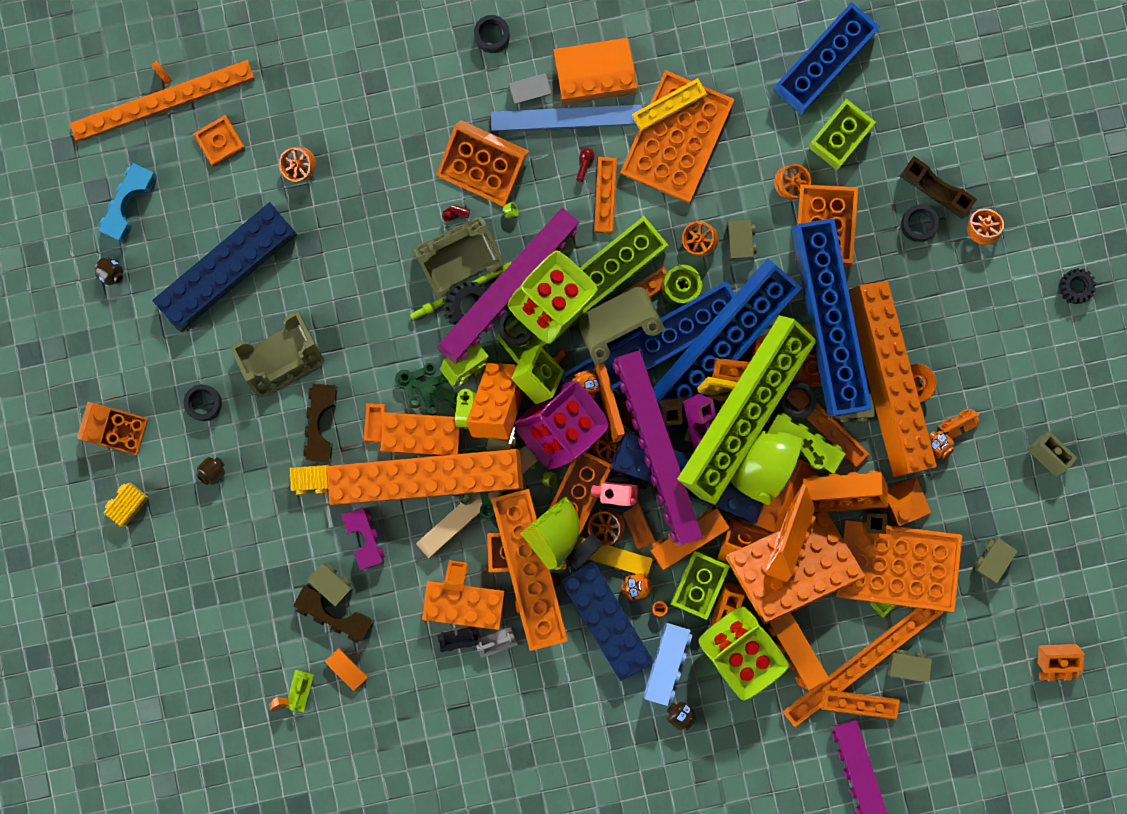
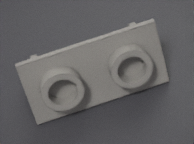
[476,627,517,658]

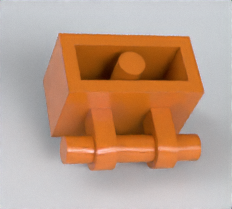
[1038,644,1084,682]

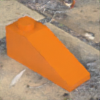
[711,582,745,626]

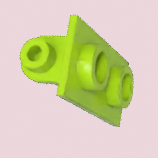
[285,670,314,712]

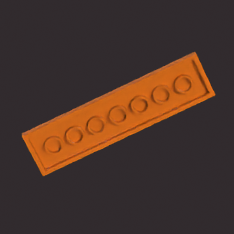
[491,489,568,651]

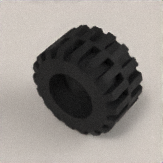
[442,282,487,325]

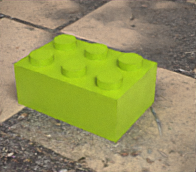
[808,99,876,171]
[670,551,730,620]

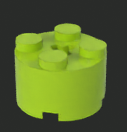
[661,265,702,305]

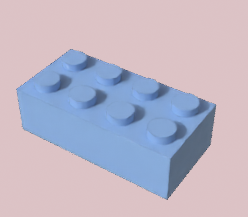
[643,622,692,706]

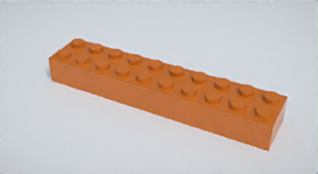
[848,281,937,477]
[327,449,524,505]

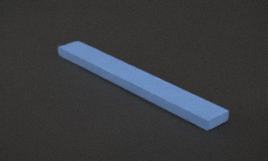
[491,105,642,132]

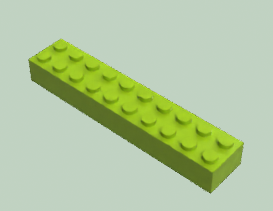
[495,216,668,365]
[677,315,817,504]

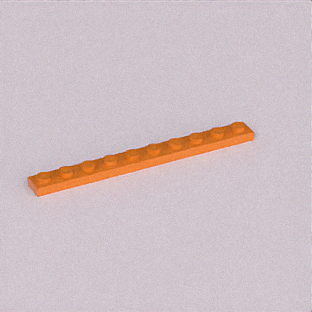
[69,60,255,142]
[782,608,945,728]

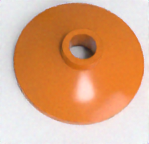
[910,364,937,402]

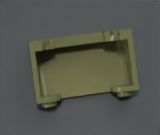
[413,217,505,298]
[577,287,665,365]
[231,311,325,397]

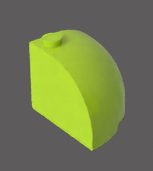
[730,431,802,505]
[520,497,580,570]

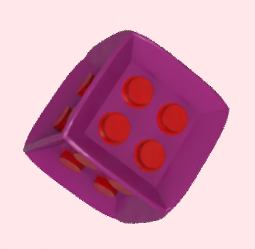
[515,381,610,469]

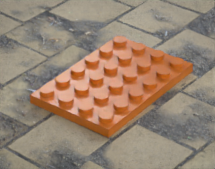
[620,70,735,204]
[726,512,865,625]
[836,520,962,613]

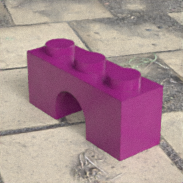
[683,394,716,451]
[341,507,385,570]

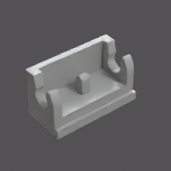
[509,73,551,104]

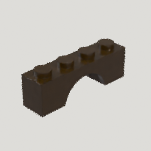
[899,156,977,219]
[303,384,338,463]
[657,392,731,426]
[293,585,374,643]

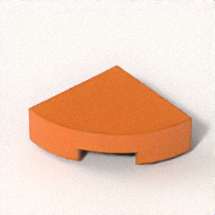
[151,60,172,84]
[269,697,289,712]

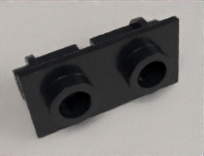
[437,626,479,652]

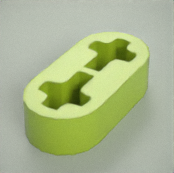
[800,435,828,469]

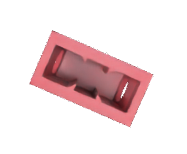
[591,482,639,506]

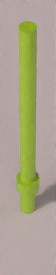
[410,261,512,321]

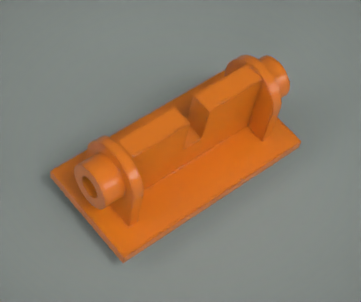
[938,409,980,439]

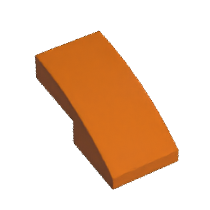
[325,648,368,691]

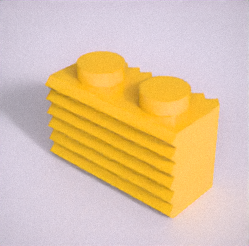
[290,465,329,495]
[104,483,149,527]

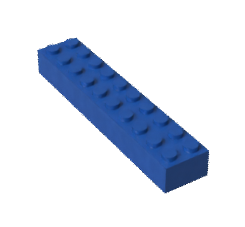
[791,219,872,418]
[653,258,802,433]
[561,281,735,399]

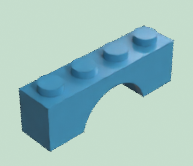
[99,163,157,243]

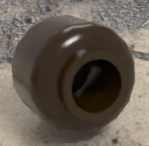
[196,457,225,485]

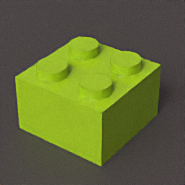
[440,343,489,388]
[511,345,564,404]

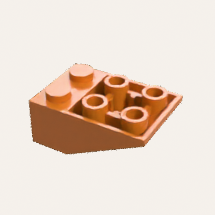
[77,402,148,455]

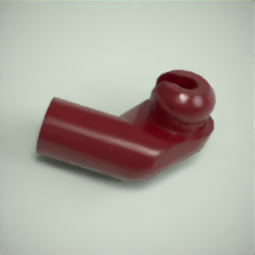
[442,205,470,222]

